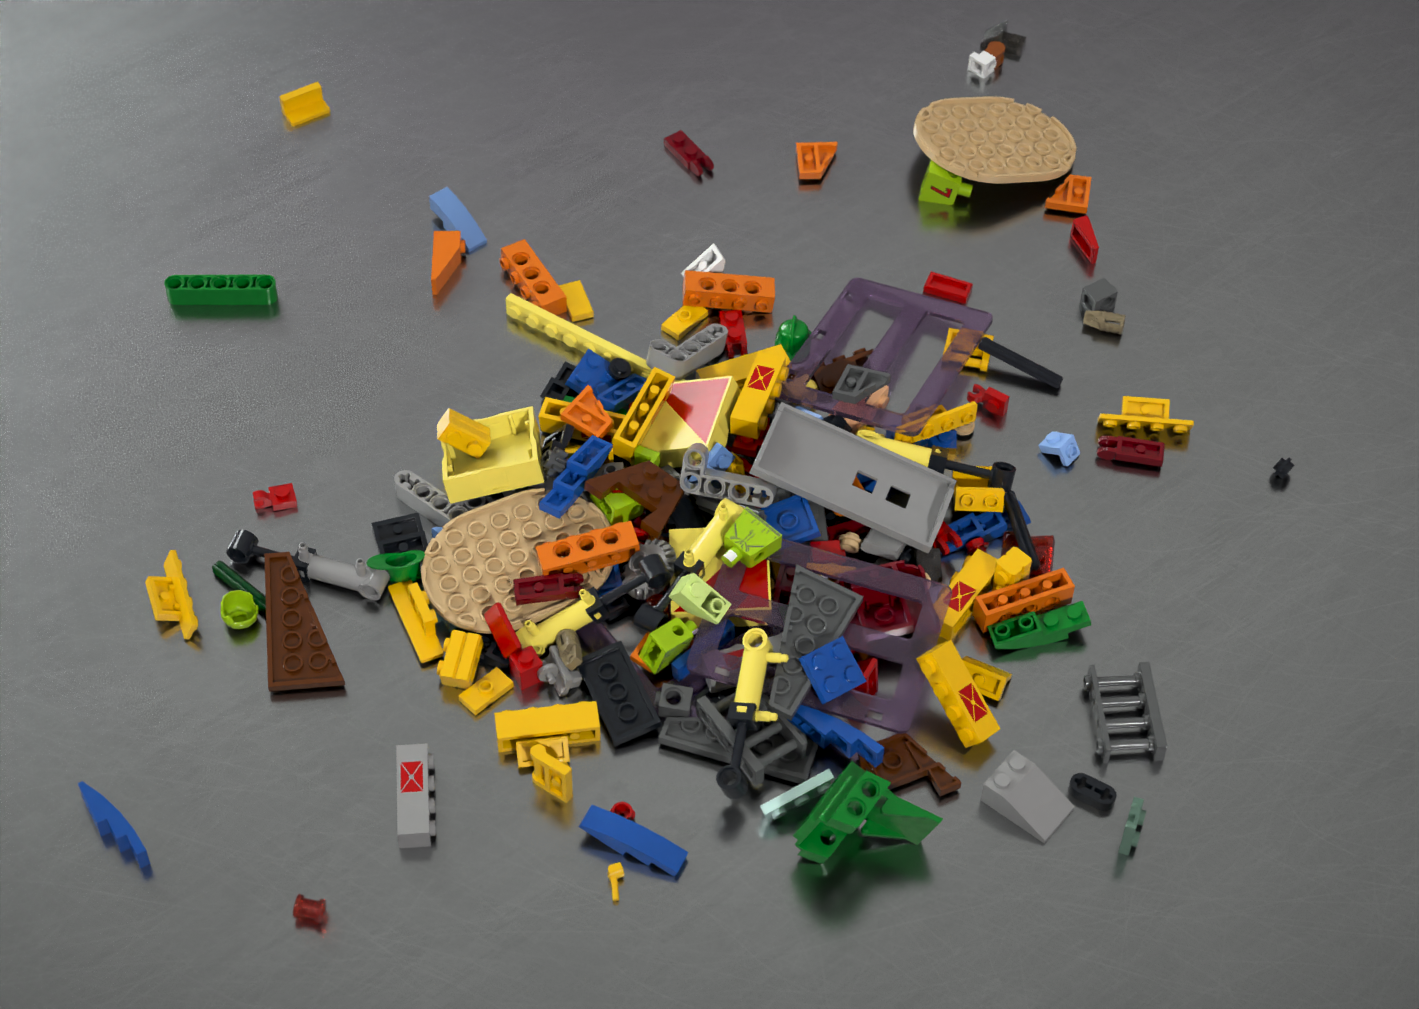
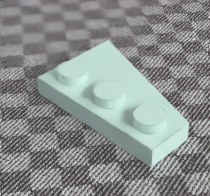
[760,769,835,819]

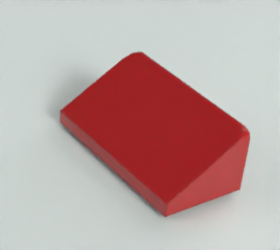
[484,602,522,658]

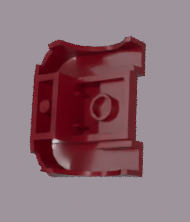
[834,560,941,654]

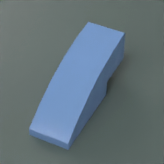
[429,187,487,252]

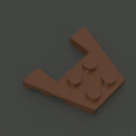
[584,460,685,539]
[858,731,961,796]

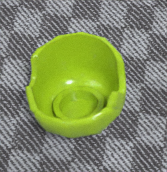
[220,590,258,630]

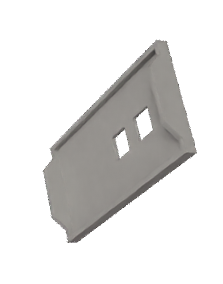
[749,402,957,553]

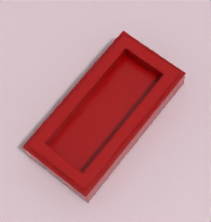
[923,272,973,304]

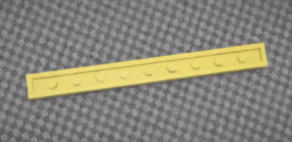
[505,293,687,382]

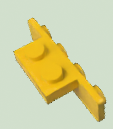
[1098,396,1194,433]
[894,401,978,444]
[145,550,198,639]
[388,580,444,663]

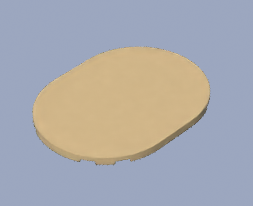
[913,97,1077,184]
[421,488,614,634]

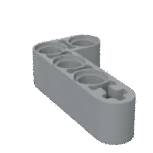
[646,324,728,380]
[680,443,777,507]
[394,470,486,527]

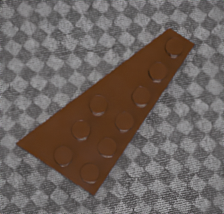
[264,552,345,691]

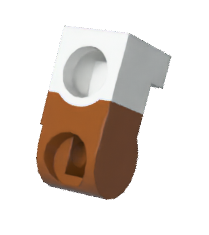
[968,41,1005,79]

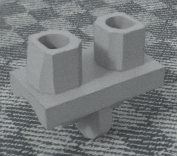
[537,645,582,697]

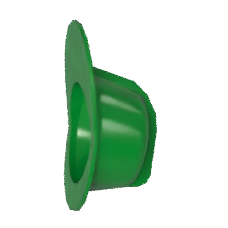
[775,315,812,366]
[366,550,425,583]

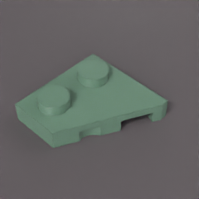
[1118,797,1146,856]

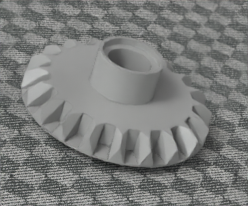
[621,538,676,599]

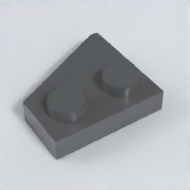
[832,364,891,404]

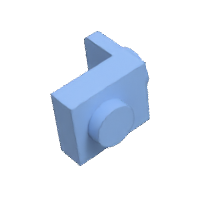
[1038,432,1080,466]

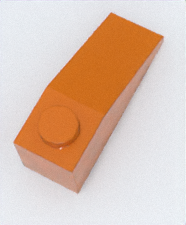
[431,231,466,295]

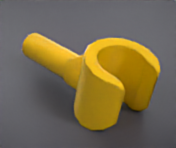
[607,862,624,901]

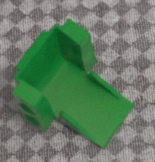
[793,761,943,864]

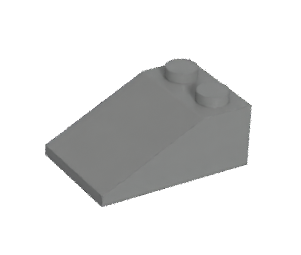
[981,750,1075,843]

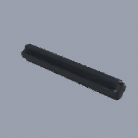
[978,337,1063,389]
[1004,490,1040,572]

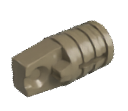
[1083,310,1126,335]
[555,629,582,671]

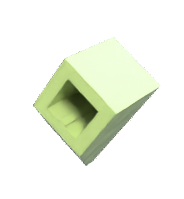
[668,573,731,624]

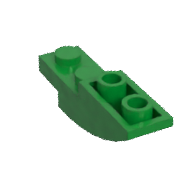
[987,601,1091,649]

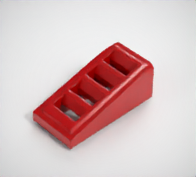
[1070,215,1099,264]

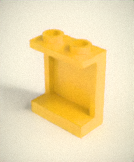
[952,466,1005,512]

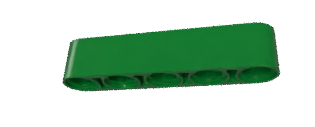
[164,275,278,305]

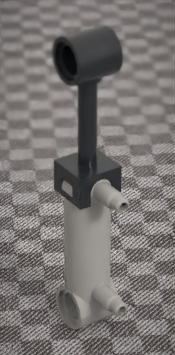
[226,530,390,600]

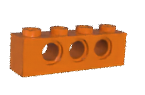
[499,239,567,316]
[682,270,775,313]
[535,521,640,576]
[972,568,1075,633]

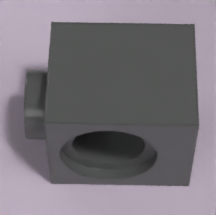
[1080,278,1118,311]
[654,683,693,717]

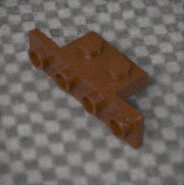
[786,348,875,397]

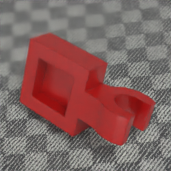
[967,384,1010,417]
[253,483,297,511]

